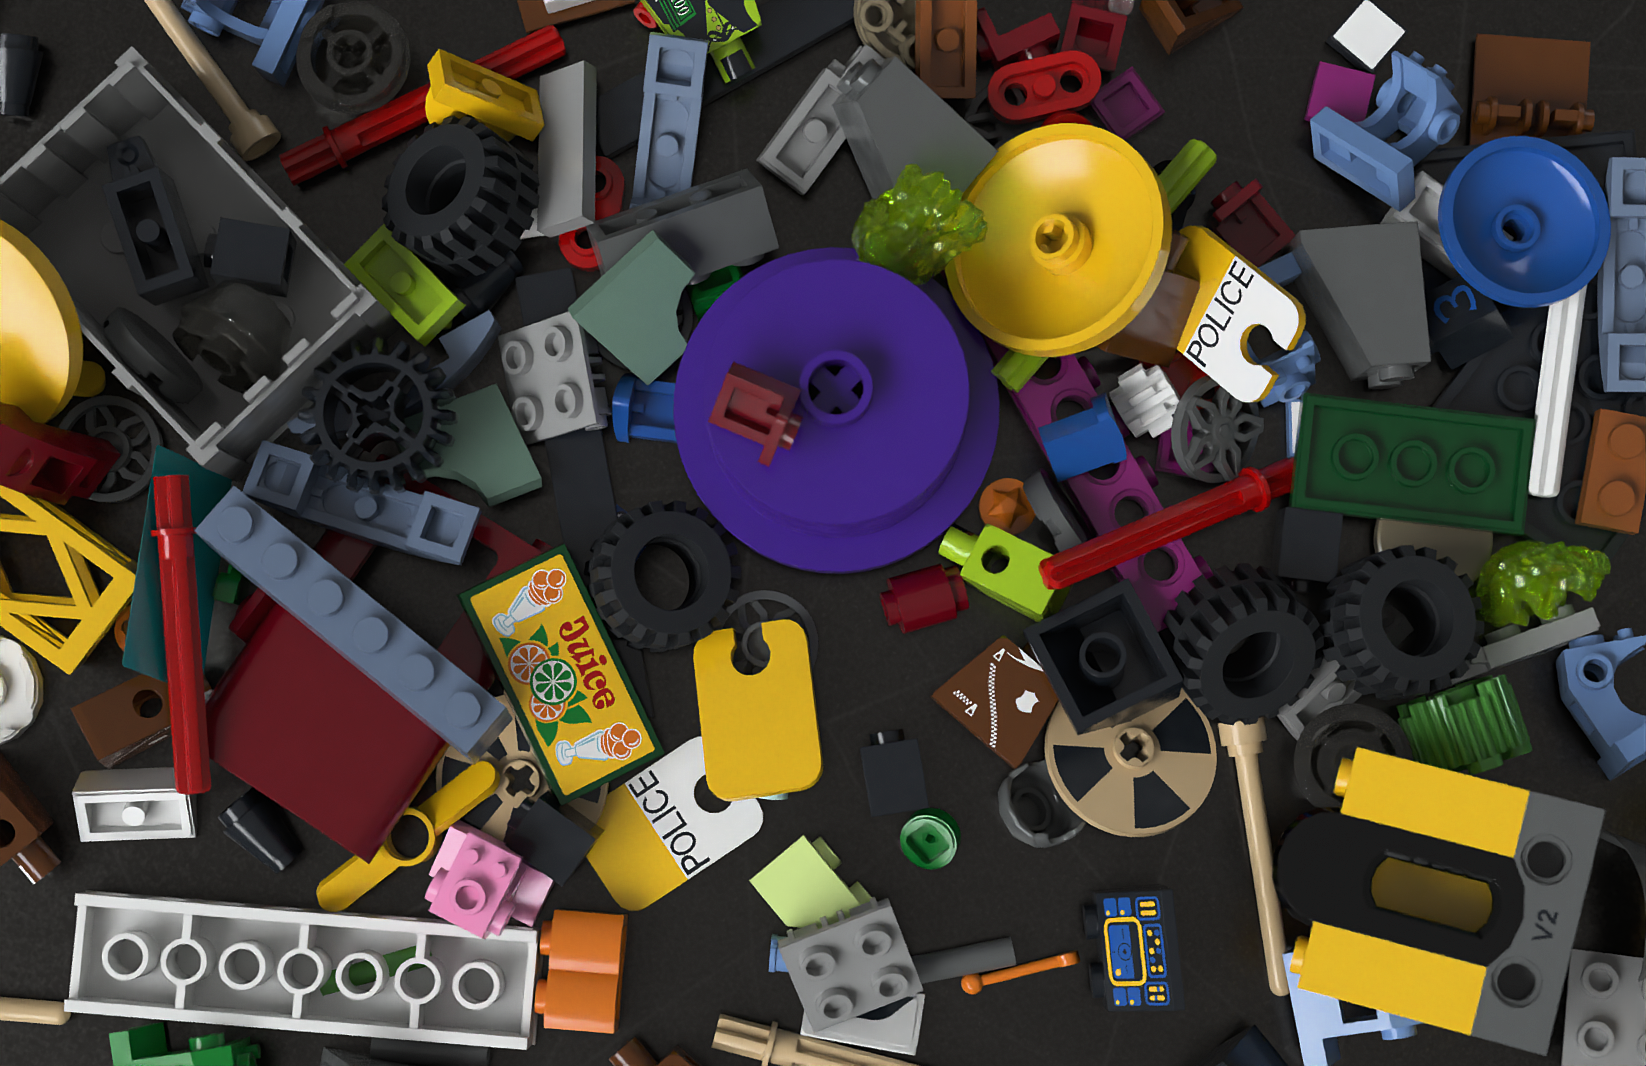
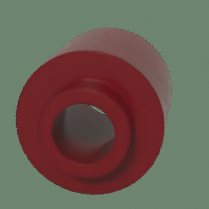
[880,563,969,634]

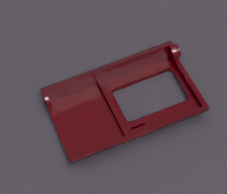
[205,454,553,864]

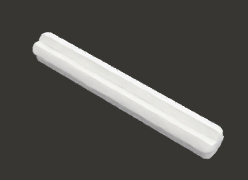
[1528,285,1587,498]

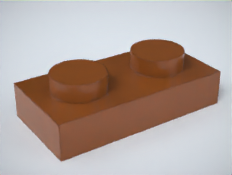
[915,0,977,98]
[1575,408,1646,535]

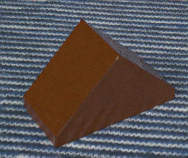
[1139,0,1244,55]

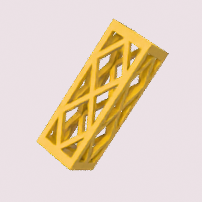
[0,485,138,675]

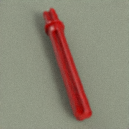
[279,25,567,186]
[1038,457,1294,590]
[151,475,211,795]

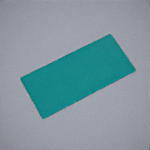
[122,445,232,683]

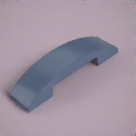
[629,32,709,209]
[1597,157,1646,392]
[287,310,502,439]
[242,440,482,565]

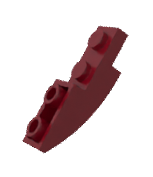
[0,402,121,505]

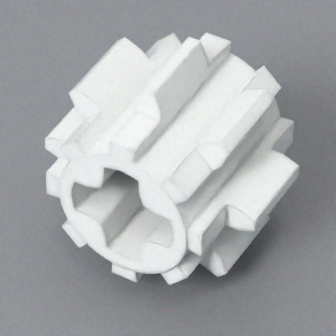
[1109,363,1181,438]

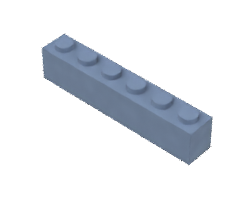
[194,486,513,764]

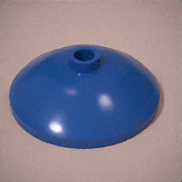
[1438,136,1611,308]

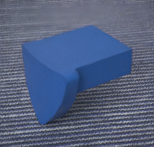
[612,373,677,443]
[1038,392,1127,482]

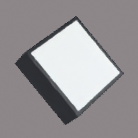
[1326,0,1409,74]

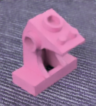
[425,820,555,940]

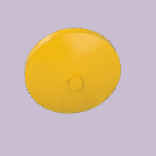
[944,123,1172,357]
[0,220,83,424]

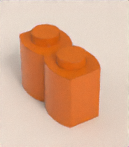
[534,909,628,1034]

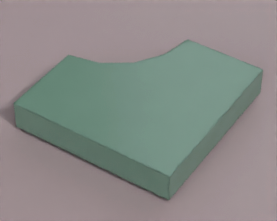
[568,229,695,386]
[389,384,542,508]

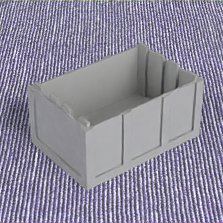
[0,46,402,482]

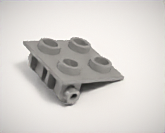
[498,312,612,446]
[778,897,923,1033]
[1561,949,1646,1066]

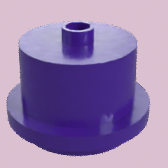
[673,247,1000,574]

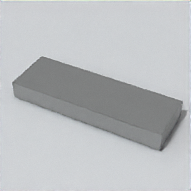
[537,60,597,238]

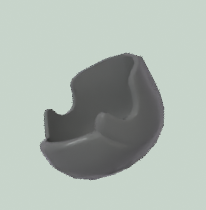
[998,759,1087,848]

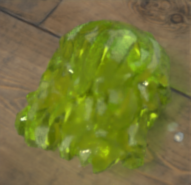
[851,164,988,286]
[1475,540,1611,627]

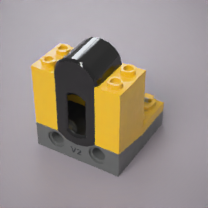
[1272,747,1605,1056]

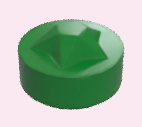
[900,808,961,869]

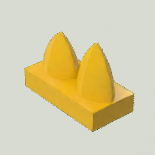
[425,48,545,142]

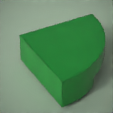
[212,564,251,605]

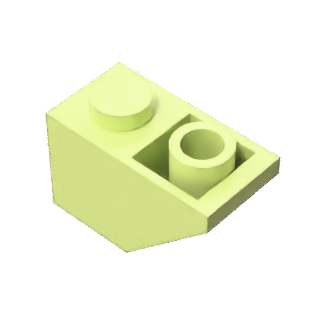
[750,834,872,929]

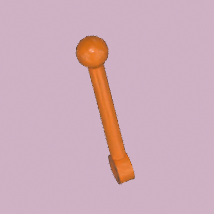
[961,950,1081,994]

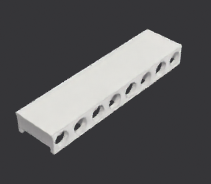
[64,890,544,1050]

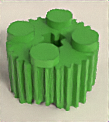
[1397,674,1533,775]

